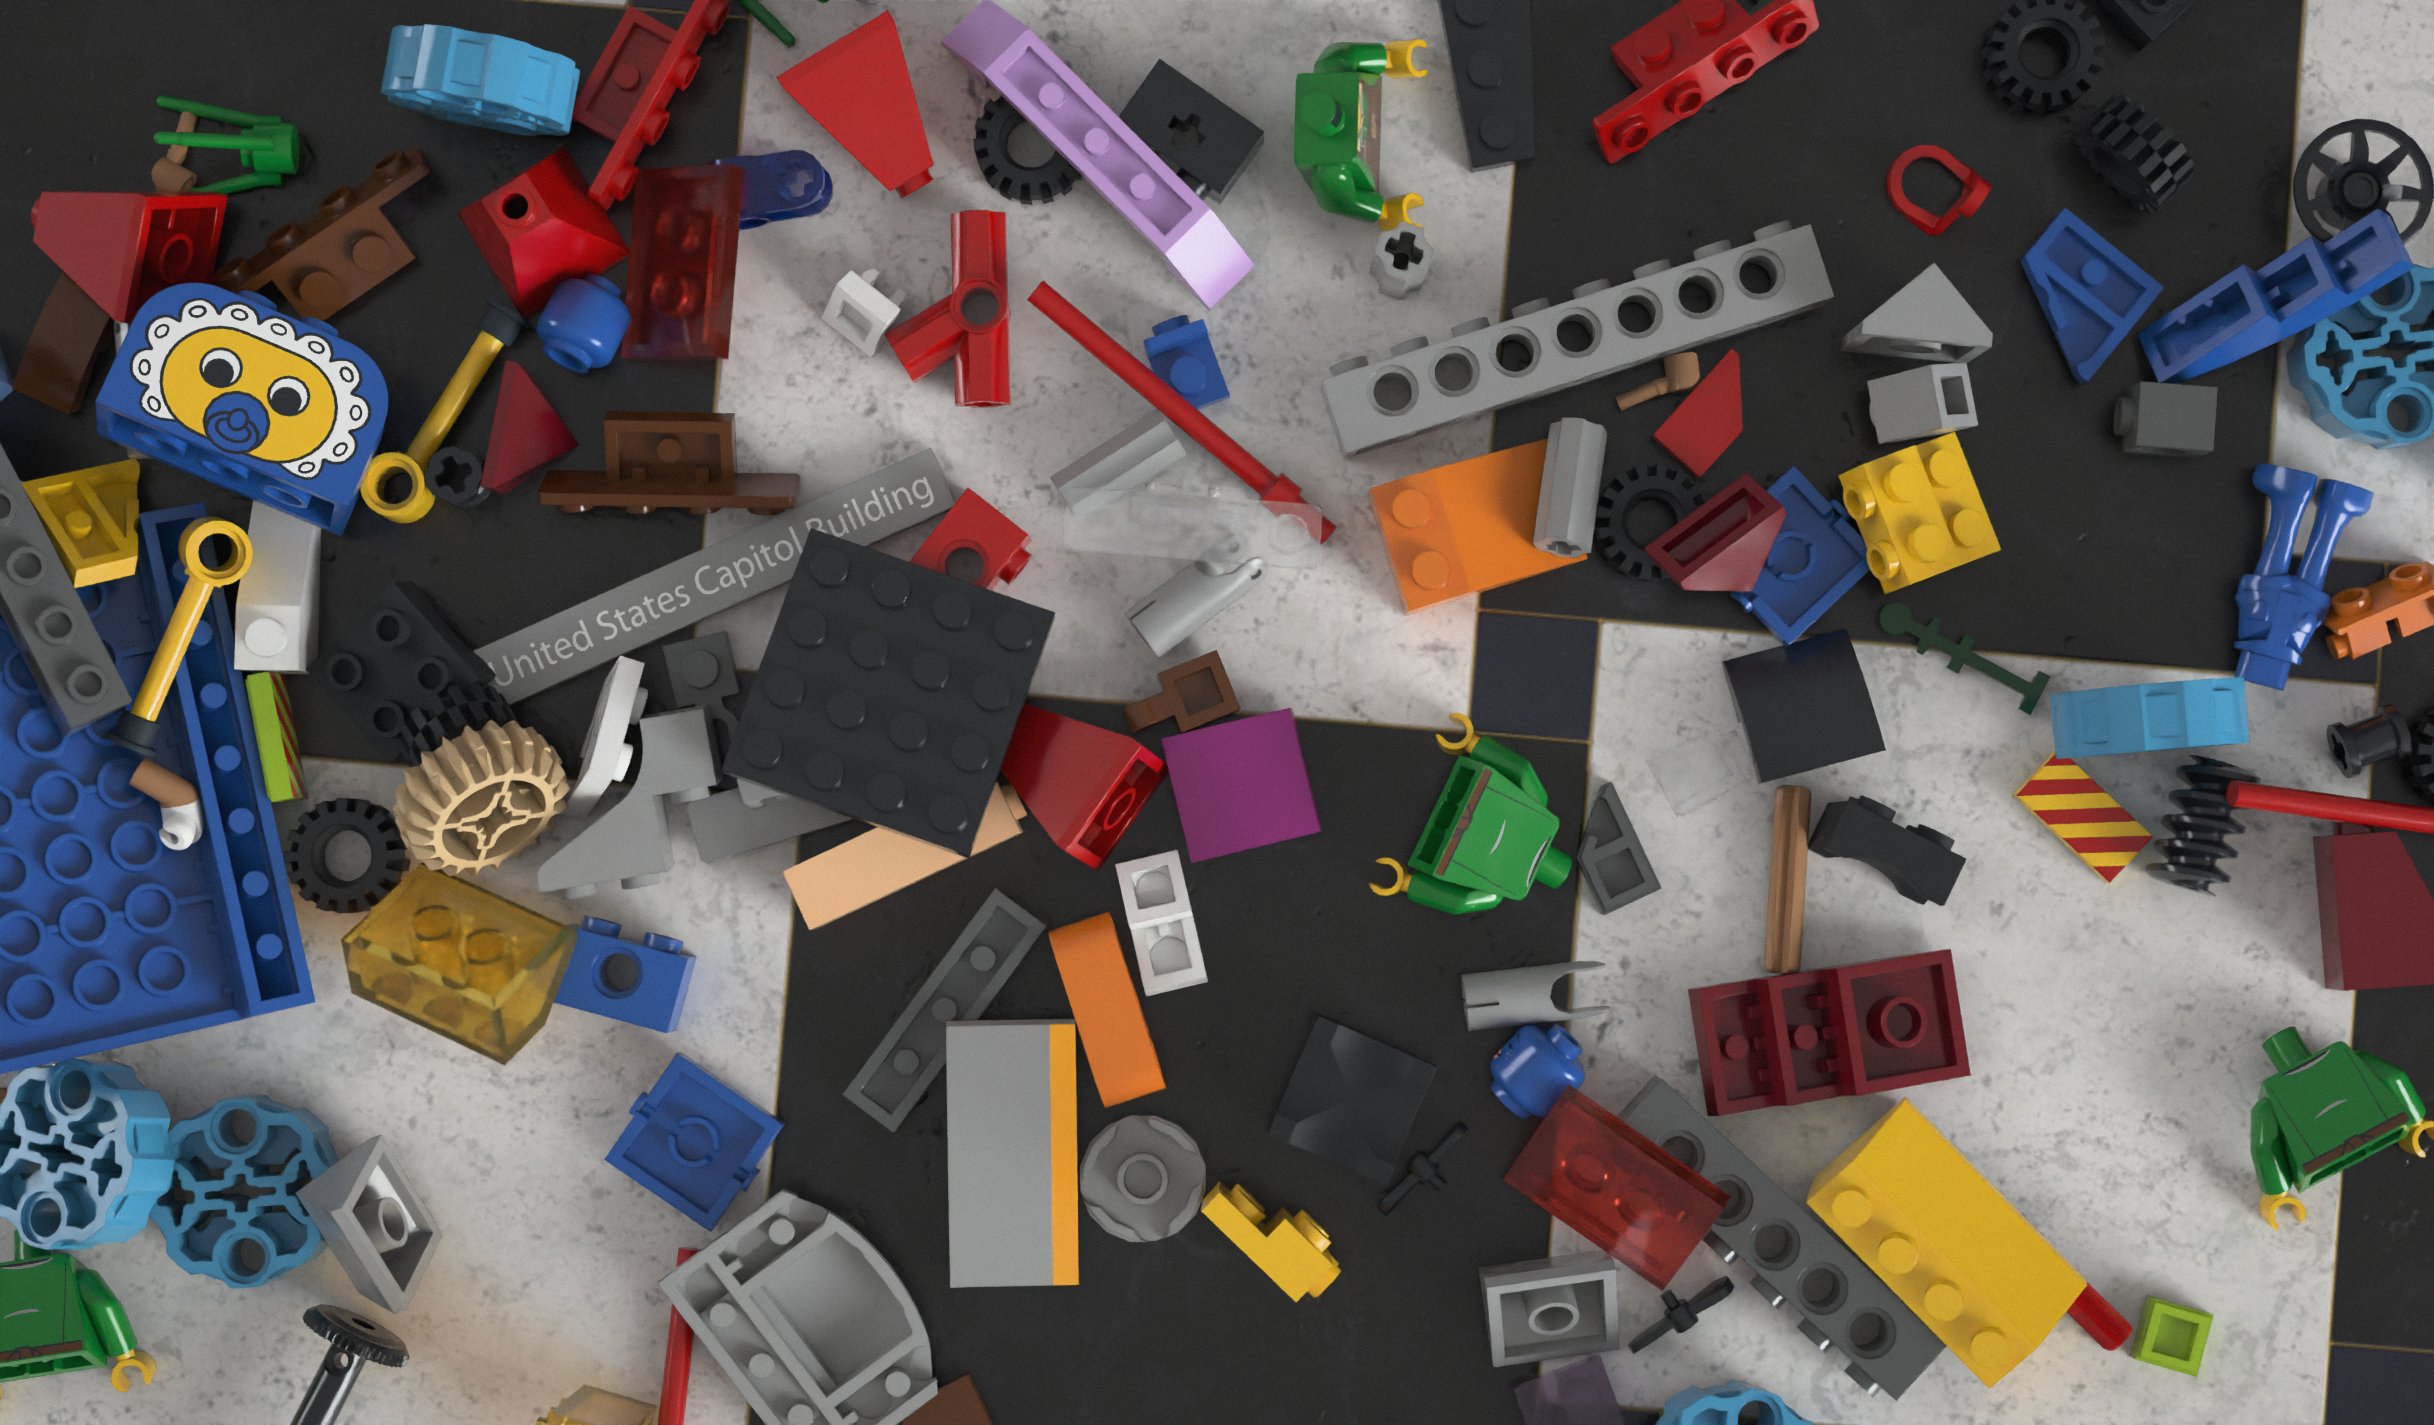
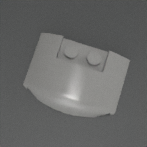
[658,1189,938,1425]

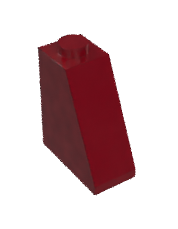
[2313,822,2434,991]

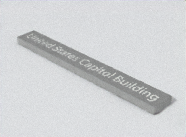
[473,448,956,707]

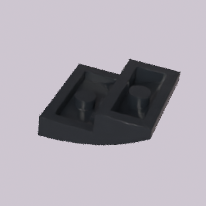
[1722,629,1886,784]

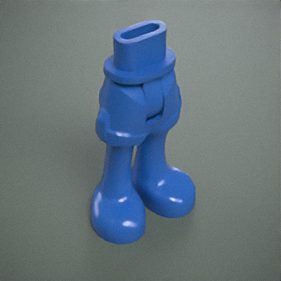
[2234,463,2374,691]

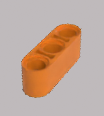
[1048,912,1166,1108]

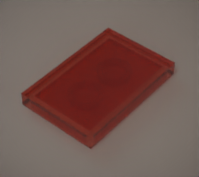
[621,164,744,361]
[1503,1084,1731,1291]

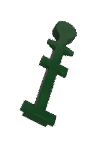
[1877,602,2051,715]

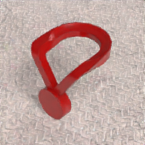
[1887,145,1992,236]

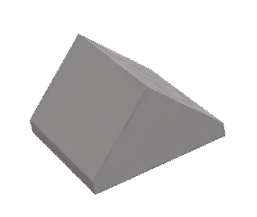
[1840,263,1993,363]
[296,1135,443,1314]
[1478,1250,1620,1367]

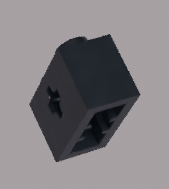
[1118,59,1264,205]

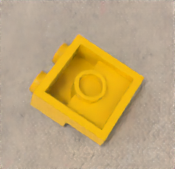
[1838,432,2001,594]
[1201,1181,1341,1303]

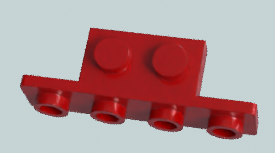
[571,0,731,211]
[1592,0,1819,164]

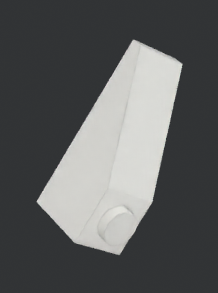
[234,500,321,674]

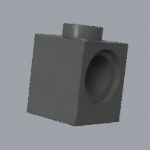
[2114,381,2218,458]

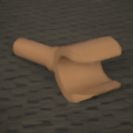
[151,112,198,191]
[1615,352,1701,411]

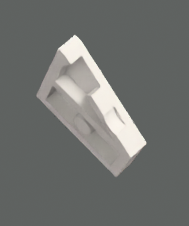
[561,655,648,821]

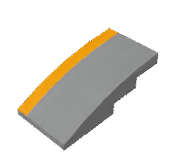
[946,1019,1079,1288]

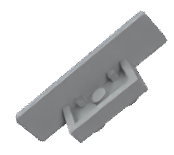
[686,779,855,864]

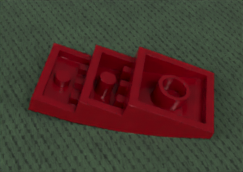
[1688,949,1971,1116]

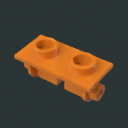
[2324,561,2434,660]

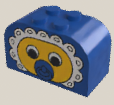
[95,283,388,536]

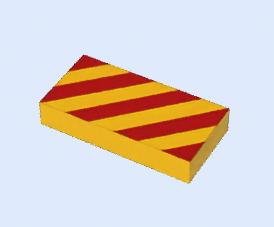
[2012,750,2153,883]

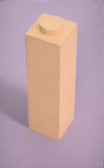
[782,778,1028,930]

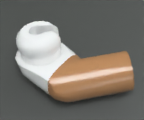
[129,757,205,850]

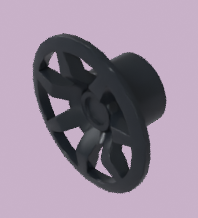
[2293,119,2434,245]

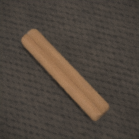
[1764,785,1811,974]

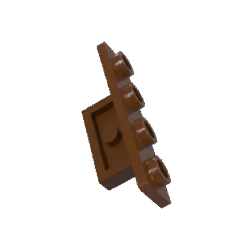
[212,147,430,321]
[538,411,800,516]

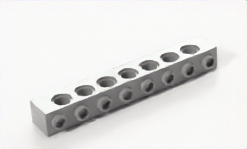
[1321,220,1834,459]

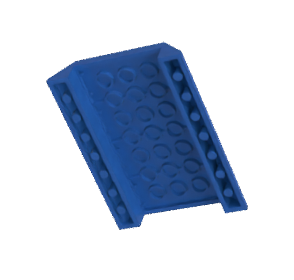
[0,502,315,1075]

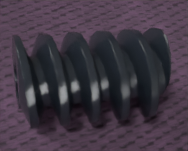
[2146,755,2261,897]

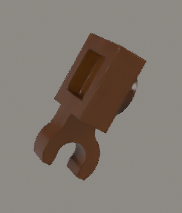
[1122,650,1241,735]

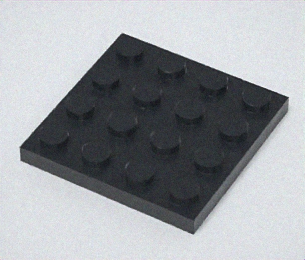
[721,528,1055,859]

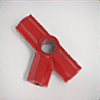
[884,210,1011,408]

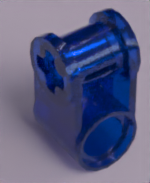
[706,150,834,231]

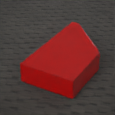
[1651,349,1743,480]

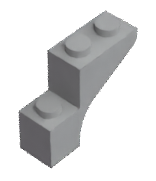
[537,704,724,900]

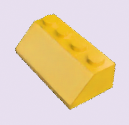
[1806,1097,2087,1389]

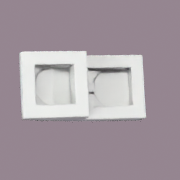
[1115,850,1208,996]

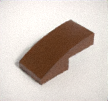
[12,271,114,415]

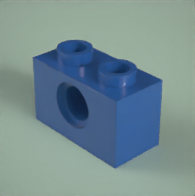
[543,915,697,1033]

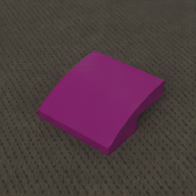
[1161,708,1322,863]

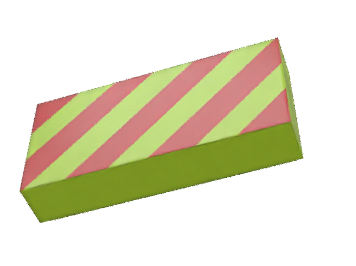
[245,671,308,803]

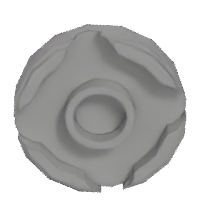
[1080,1114,1206,1242]

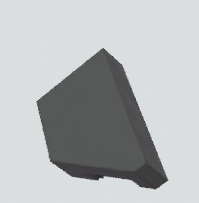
[1575,781,1662,915]

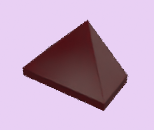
[480,361,579,495]
[1645,473,1786,591]

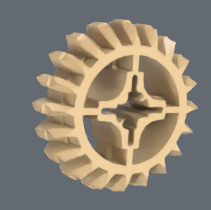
[392,719,570,877]

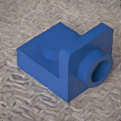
[1143,315,1230,410]

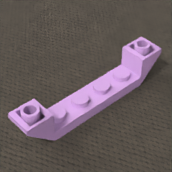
[941,0,1255,311]

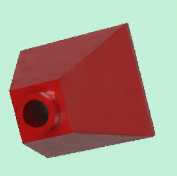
[776,10,934,199]
[457,146,632,320]
[31,191,228,323]
[1001,704,1169,871]

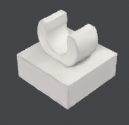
[822,268,906,357]

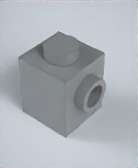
[1867,363,1978,444]

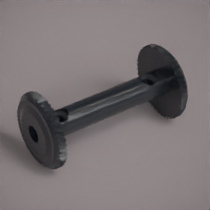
[290,1304,410,1425]

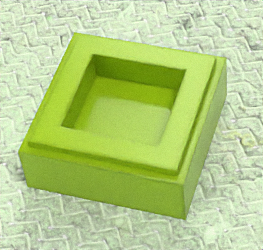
[2130,1295,2214,1377]

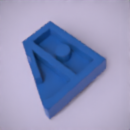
[2020,208,2164,385]

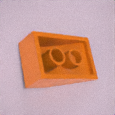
[1368,438,1588,616]

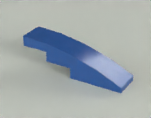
[2137,209,2414,384]

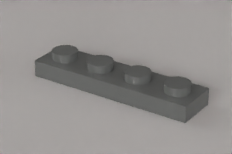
[842,888,1048,1133]

